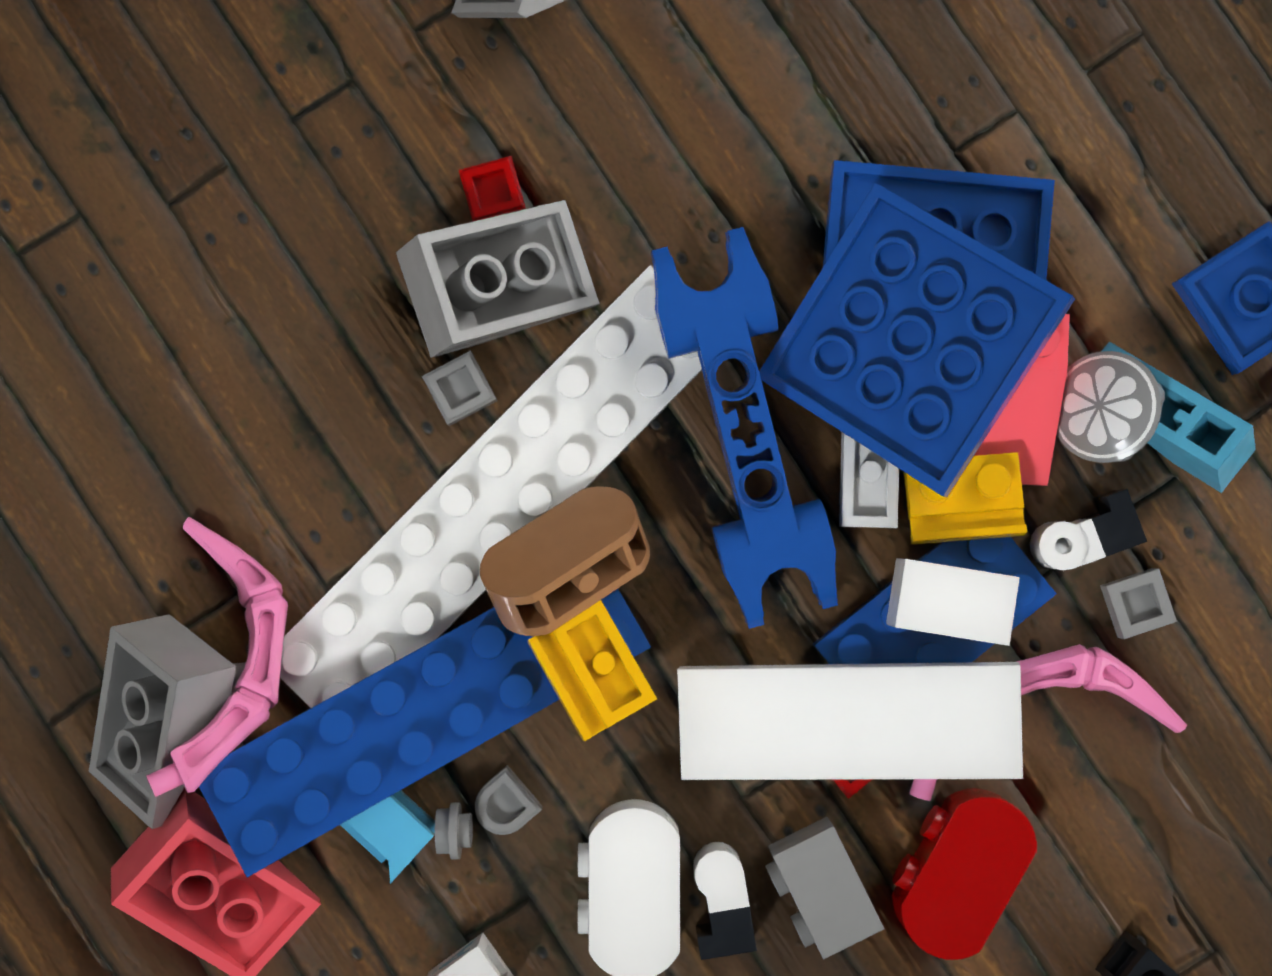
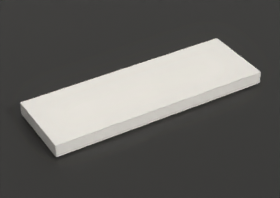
[677,662,1023,780]

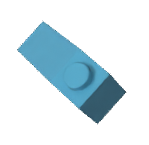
[1102,342,1256,493]

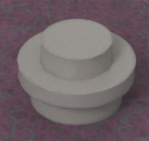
[435,802,473,860]

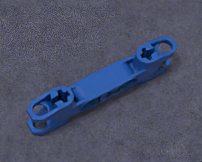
[651,227,838,629]

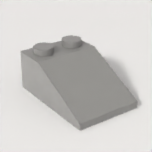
[396,200,600,358]
[89,614,236,829]

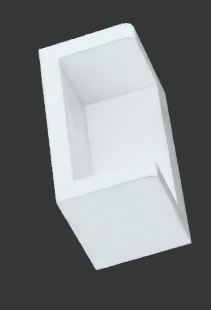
[886,558,1020,646]

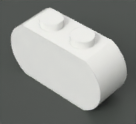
[578,799,680,976]

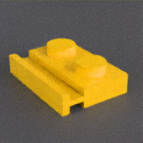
[904,452,1027,545]
[527,600,657,742]

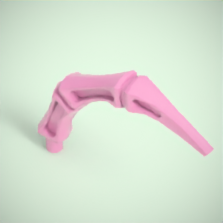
[146,517,288,797]
[909,644,1187,801]

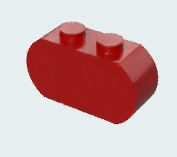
[892,788,1037,960]

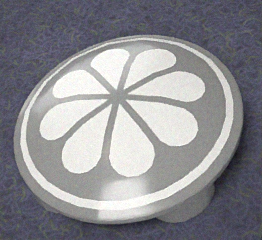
[1056,351,1165,463]

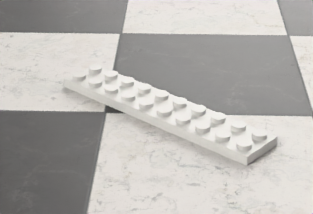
[280,266,702,708]

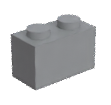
[765,817,884,960]

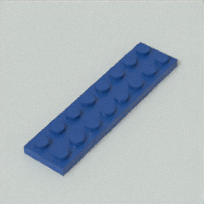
[199,589,651,877]

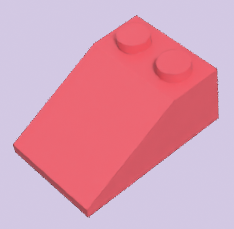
[974,314,1070,486]
[111,787,321,976]

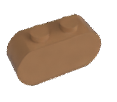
[480,487,650,636]

